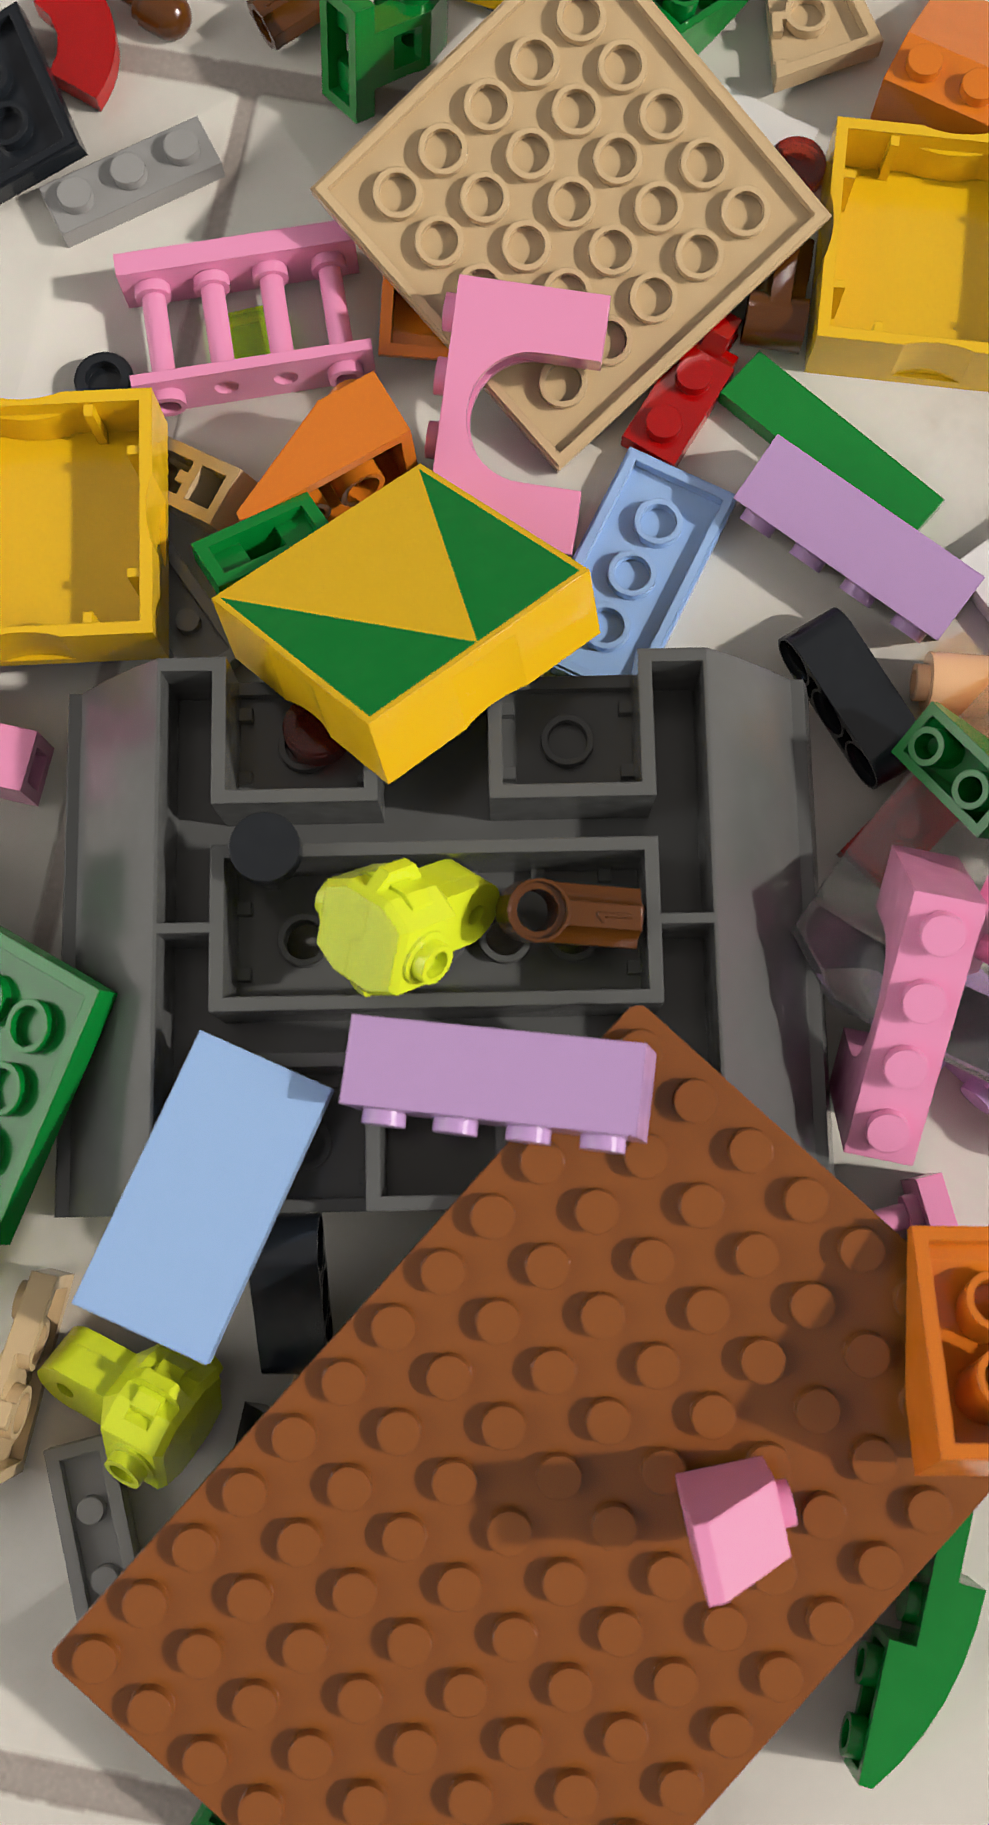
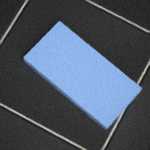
[548,447,737,676]
[71,1030,334,1365]

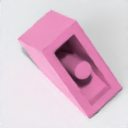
[675,1456,798,1607]

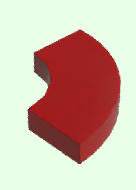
[33,0,120,112]

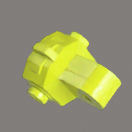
[315,858,500,998]
[37,1326,223,1489]

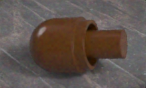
[121,0,192,41]

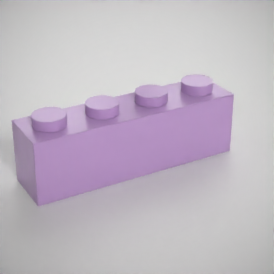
[734,434,985,644]
[339,1014,657,1154]

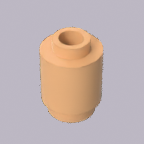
[909,651,989,718]

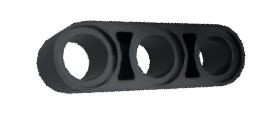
[778,607,916,789]
[249,1213,333,1375]

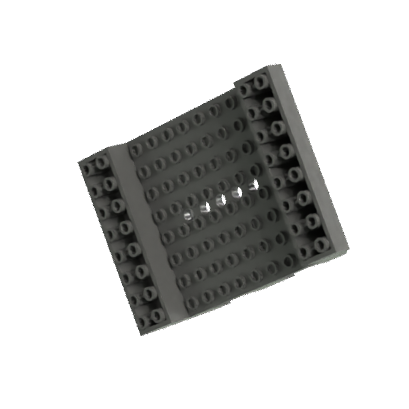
[54,647,835,1218]

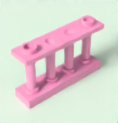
[113,220,377,417]

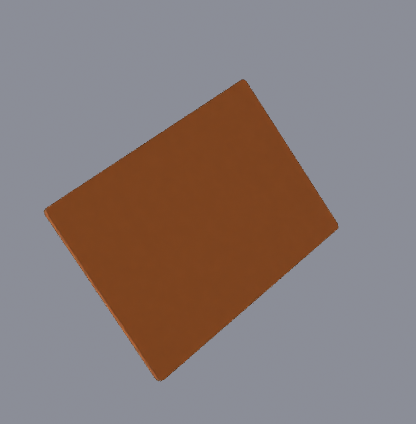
[52,1005,989,1825]

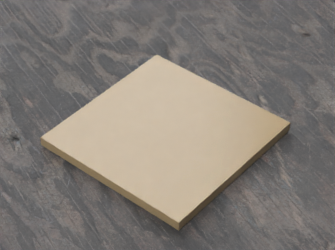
[310,0,832,473]

